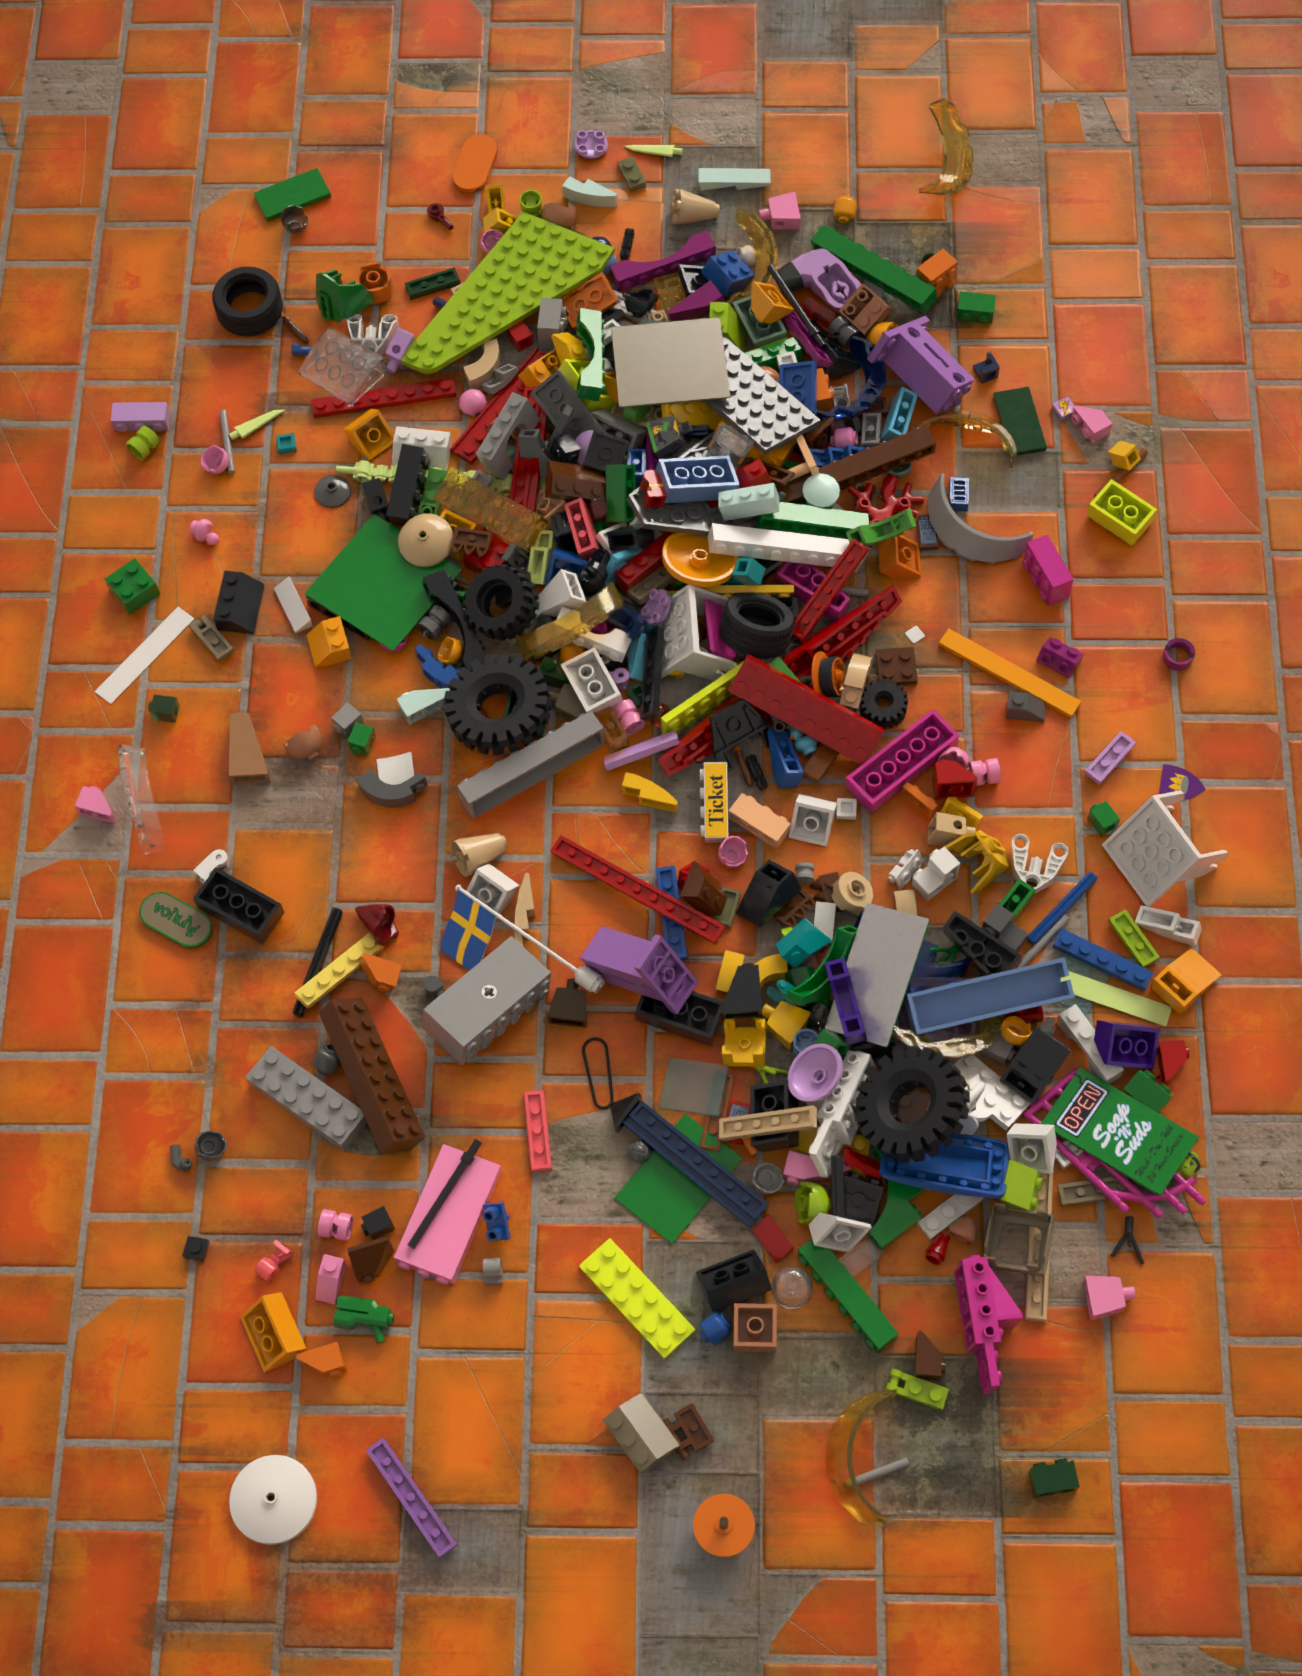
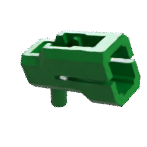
[333,1295,395,1344]

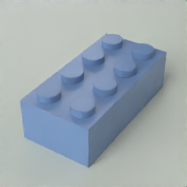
[655,456,740,503]

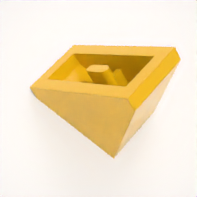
[485,184,506,213]

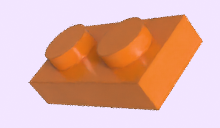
[901,782,938,818]

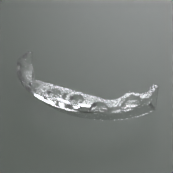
[118,744,167,855]

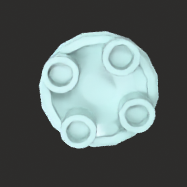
[803,473,840,508]

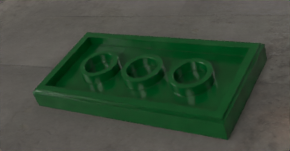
[993,387,1047,457]

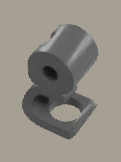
[424,976,446,998]

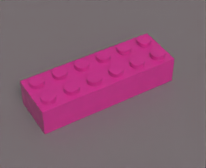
[845,709,960,814]

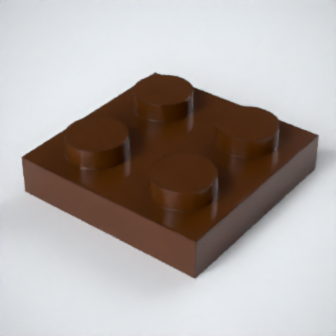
[875,647,918,685]

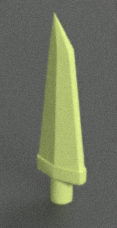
[624,145,683,157]
[228,409,286,440]

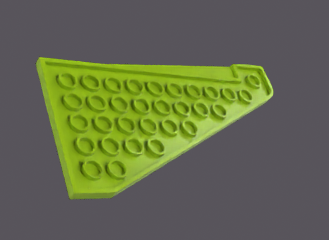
[401,211,615,374]

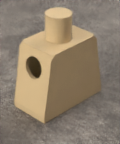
[927,812,976,846]

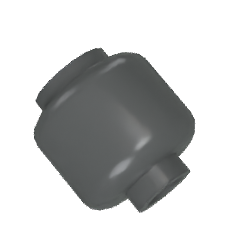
[313,1044,340,1075]

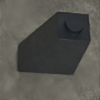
[721,963,762,1020]

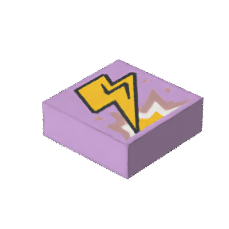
[1052,397,1074,421]

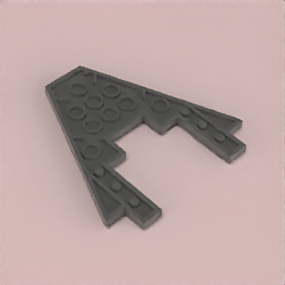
[627,430,756,536]

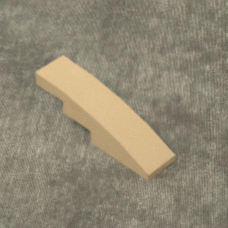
[514,873,535,947]

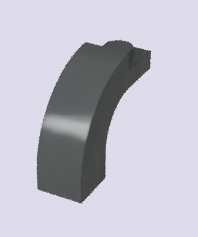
[356,769,427,808]

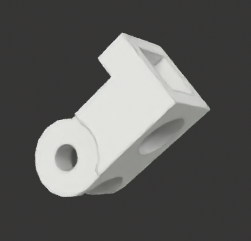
[193,849,230,884]

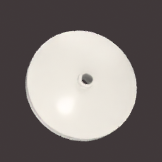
[229,1455,317,1545]

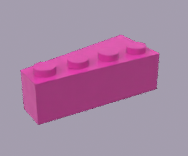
[776,562,850,622]

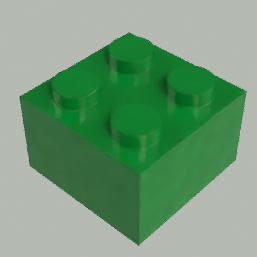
[104,558,160,615]

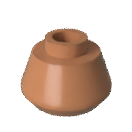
[949,1217,977,1244]

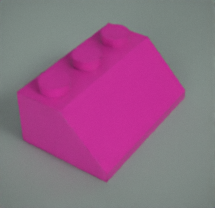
[704,600,737,661]

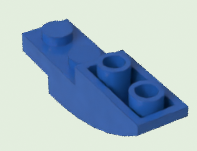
[414,644,459,689]

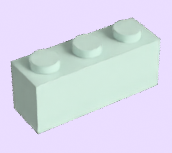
[718,483,779,521]

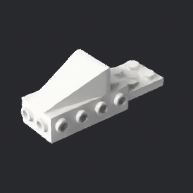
[806,1050,877,1178]

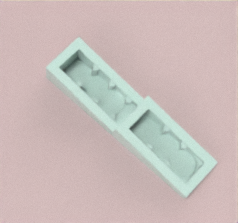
[699,168,771,191]

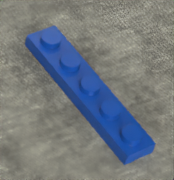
[656,865,688,960]
[1052,928,1154,991]

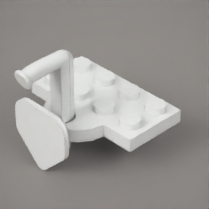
[954,1054,1031,1135]

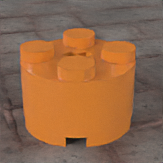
[355,262,393,304]

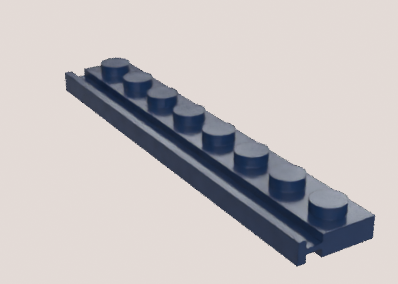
[622,1101,769,1228]

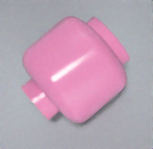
[830,427,858,449]

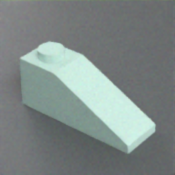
[397,688,450,725]

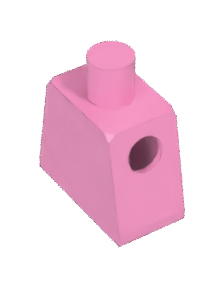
[759,192,801,230]
[1083,1276,1136,1321]

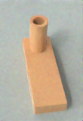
[788,434,819,481]

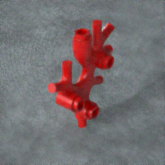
[847,474,924,548]

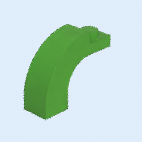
[846,509,917,547]

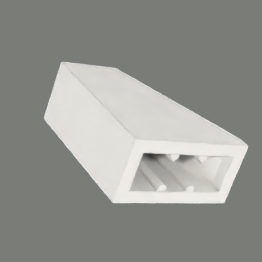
[536,569,586,617]

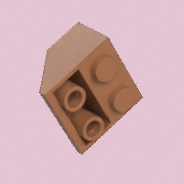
[839,283,893,336]

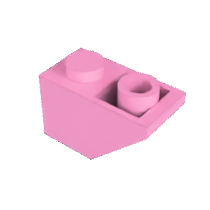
[1071,405,1112,443]

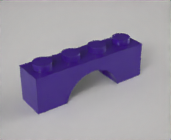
[825,957,867,1046]

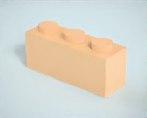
[729,793,790,849]

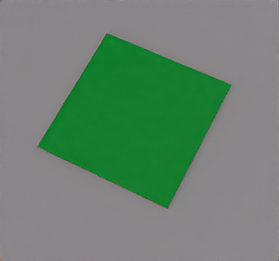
[304,514,462,651]

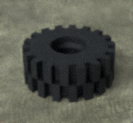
[860,678,908,729]

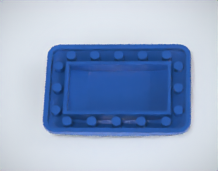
[879,1132,1009,1198]

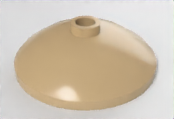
[398,513,453,567]

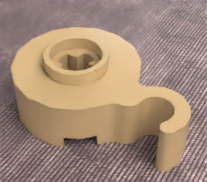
[832,872,873,917]

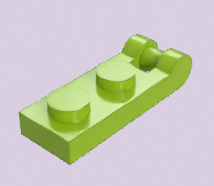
[885,1369,949,1411]

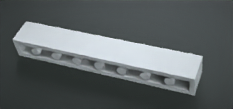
[708,523,849,567]

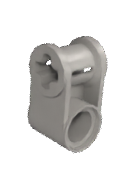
[828,384,850,420]

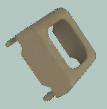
[983,1202,1054,1277]

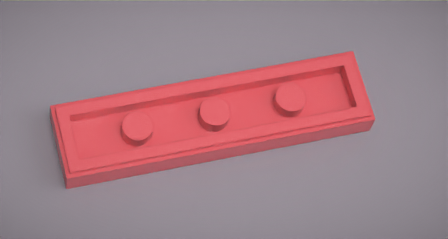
[523,1090,552,1173]

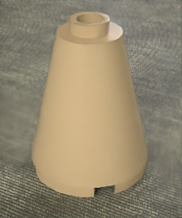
[450,833,507,877]

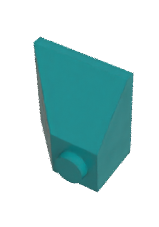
[776,918,832,968]

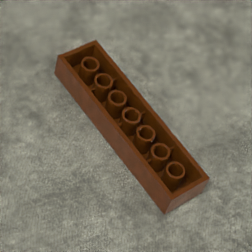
[319,998,425,1154]

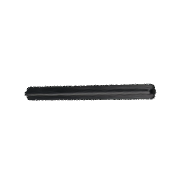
[292,907,343,1017]

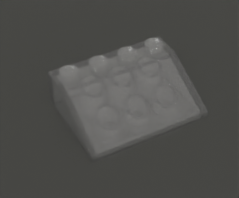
[298,327,387,406]

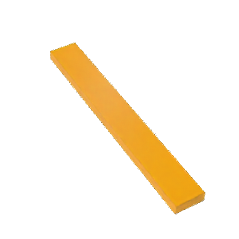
[939,629,1081,718]

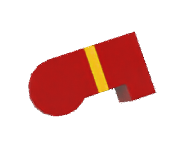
[640,470,667,508]

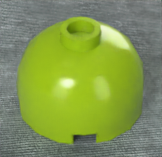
[794,1182,831,1224]

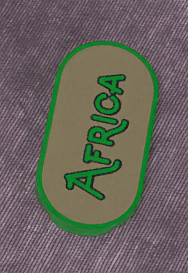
[139,892,212,949]

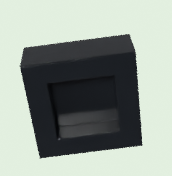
[182,1236,209,1262]

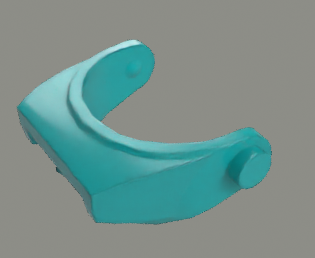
[765,980,796,1005]

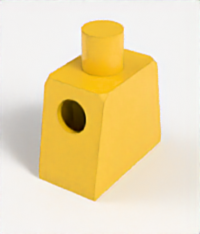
[762,1001,811,1050]

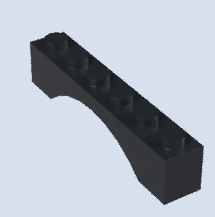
[422,569,485,671]

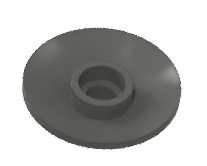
[314,475,351,508]

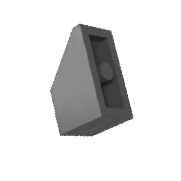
[1006,691,1046,722]

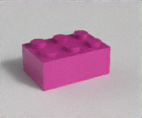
[1022,535,1074,606]

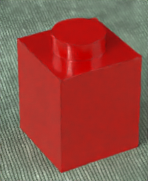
[507,320,534,352]

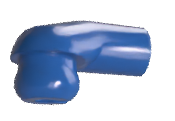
[291,343,317,356]

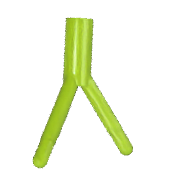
[754,1066,789,1084]

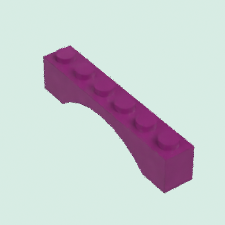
[610,231,716,292]

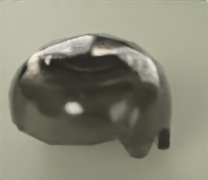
[281,205,308,234]

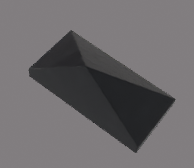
[611,1093,642,1133]

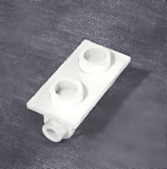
[887,849,924,890]

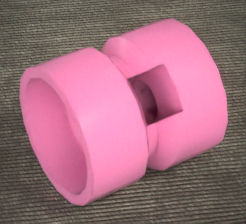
[611,699,645,736]
[969,758,1001,786]
[318,1209,354,1241]

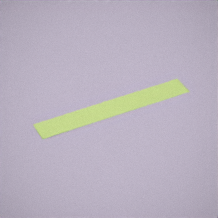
[1060,971,1172,1027]

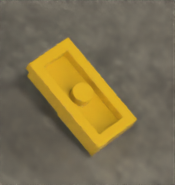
[941,797,983,830]

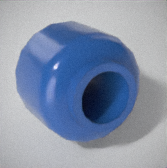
[699,1312,732,1345]

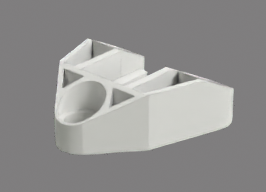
[346,314,399,362]
[1010,834,1068,893]

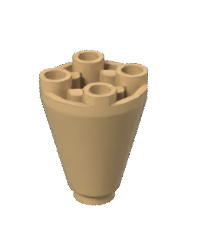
[670,189,720,225]

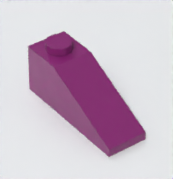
[667,280,725,322]

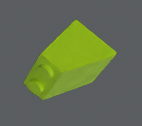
[710,302,746,353]

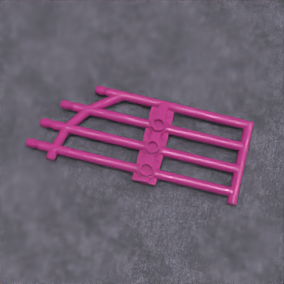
[1022,1068,1206,1218]

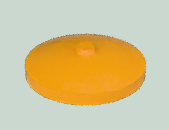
[662,532,738,587]

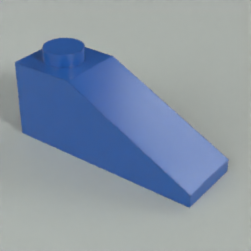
[767,729,804,788]

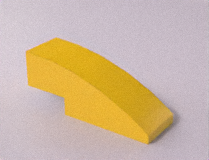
[622,772,678,813]

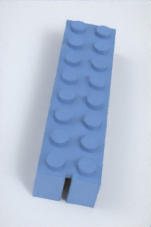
[904,957,1075,1036]

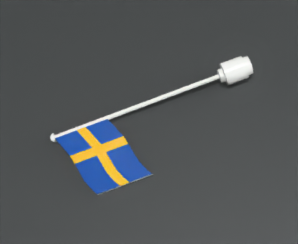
[441,885,605,994]

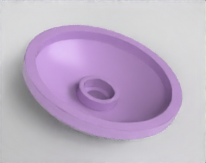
[788,1044,843,1103]

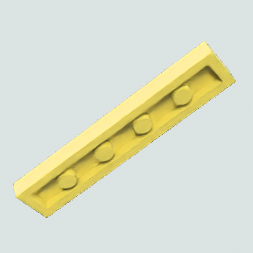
[294,933,384,1009]

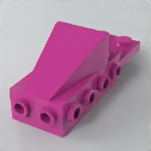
[954,1255,1023,1396]

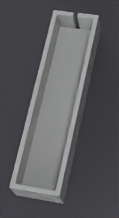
[457,711,605,820]

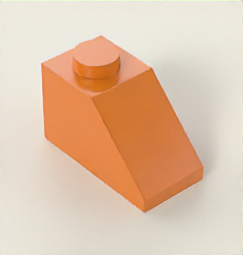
[359,953,402,992]
[296,1342,346,1378]

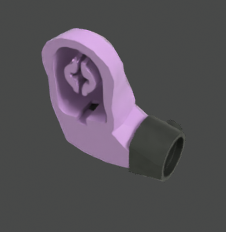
[777,248,861,312]

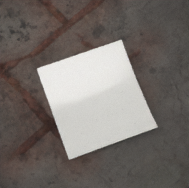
[376,752,414,785]

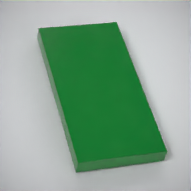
[254,168,331,222]

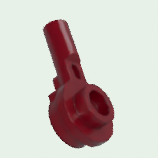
[427,203,454,231]

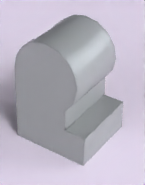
[483,1258,503,1285]

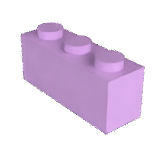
[111,402,170,432]

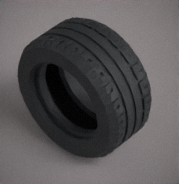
[212,266,283,336]
[719,592,795,659]

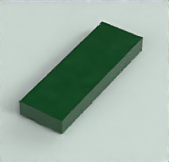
[405,267,461,300]

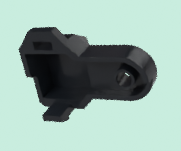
[622,289,658,318]
[576,547,611,592]

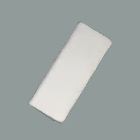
[274,576,313,634]

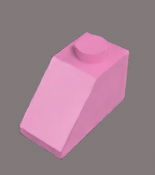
[75,786,116,824]
[315,1254,347,1305]

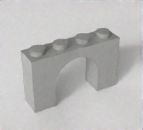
[476,392,540,480]

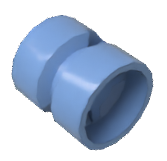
[793,1029,818,1058]

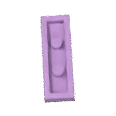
[1084,731,1136,785]

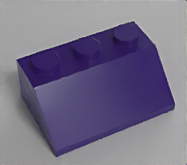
[1094,1020,1160,1069]

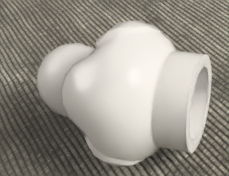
[735,245,762,267]

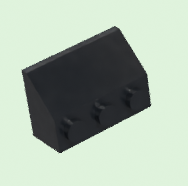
[213,571,265,634]
[696,1249,772,1313]

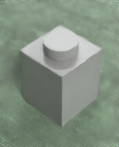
[331,702,363,737]

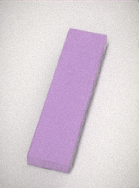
[604,730,679,771]

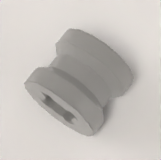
[795,862,814,884]

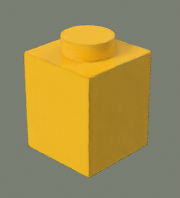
[1108,441,1141,471]

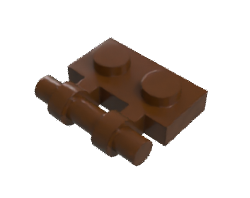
[663,1403,714,1460]

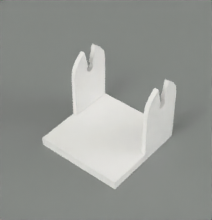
[653,584,737,680]
[1102,791,1229,907]

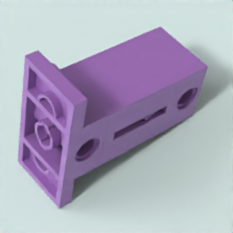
[867,316,975,414]
[580,926,698,1014]

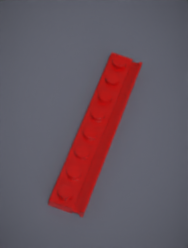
[450,348,546,465]
[507,387,548,520]

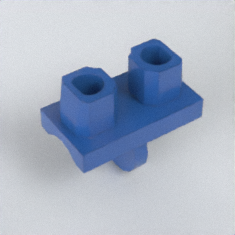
[482,1202,511,1241]

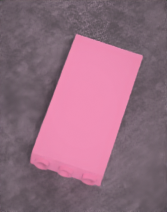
[394,1144,502,1285]

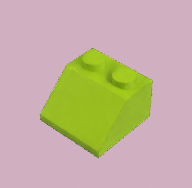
[1001,1160,1043,1211]

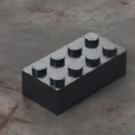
[386,444,431,526]
[193,867,285,944]
[635,991,724,1046]

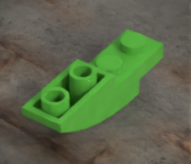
[418,468,448,538]

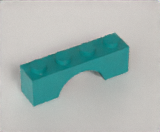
[720,558,766,586]

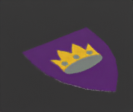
[1159,764,1206,800]

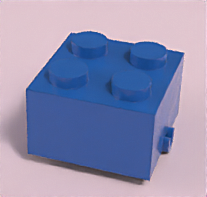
[701,250,755,297]

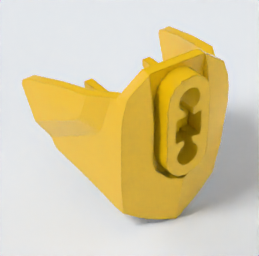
[945,830,1009,895]

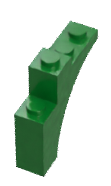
[786,925,858,1007]
[867,1147,926,1252]

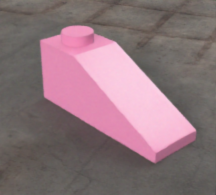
[783,1151,850,1186]

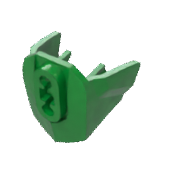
[316,269,374,323]

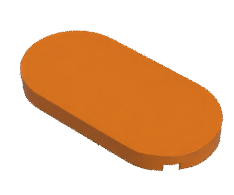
[452,134,497,193]

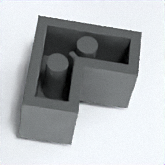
[982,903,1028,952]

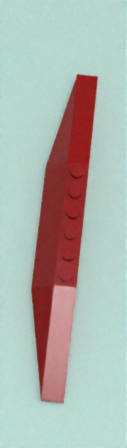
[657,585,902,776]

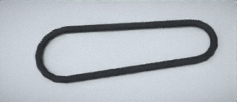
[582,1037,614,1109]

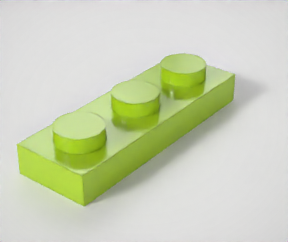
[1108,909,1160,968]

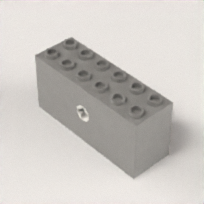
[422,936,551,1065]

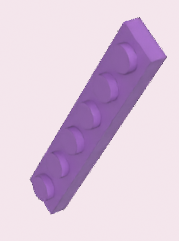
[366,1437,458,1558]

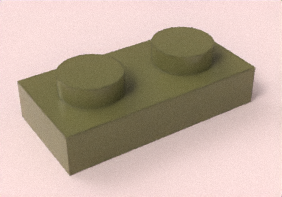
[617,157,646,192]

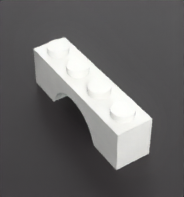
[551,606,632,663]
[1056,1004,1124,1084]

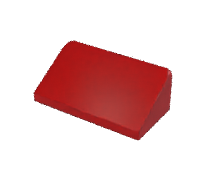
[751,1215,794,1263]

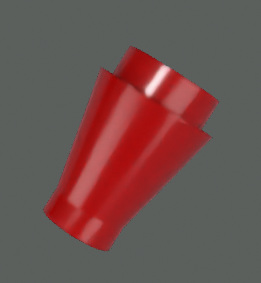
[925,1232,951,1265]

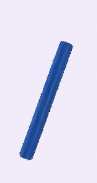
[1027,872,1097,945]

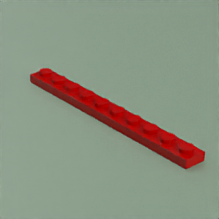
[550,835,726,945]

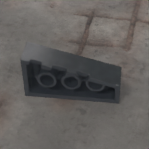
[943,911,1022,976]

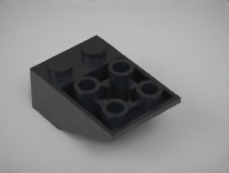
[736,860,802,928]
[999,1026,1071,1104]

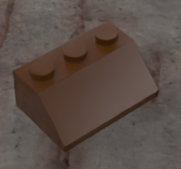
[545,460,606,505]

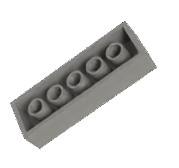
[245,1046,367,1153]

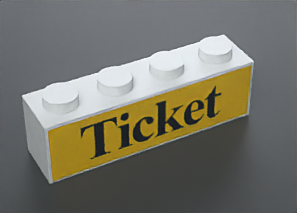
[700,762,728,843]

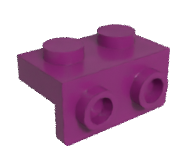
[1036,637,1084,678]

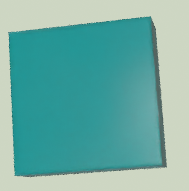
[276,433,297,454]

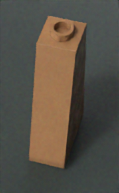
[229,711,271,784]

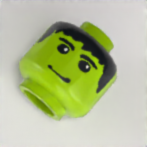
[1177,1151,1201,1180]

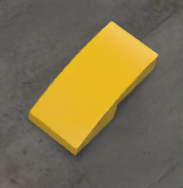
[716,950,745,992]

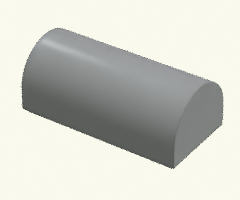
[861,413,882,448]

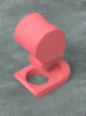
[254,1240,294,1282]

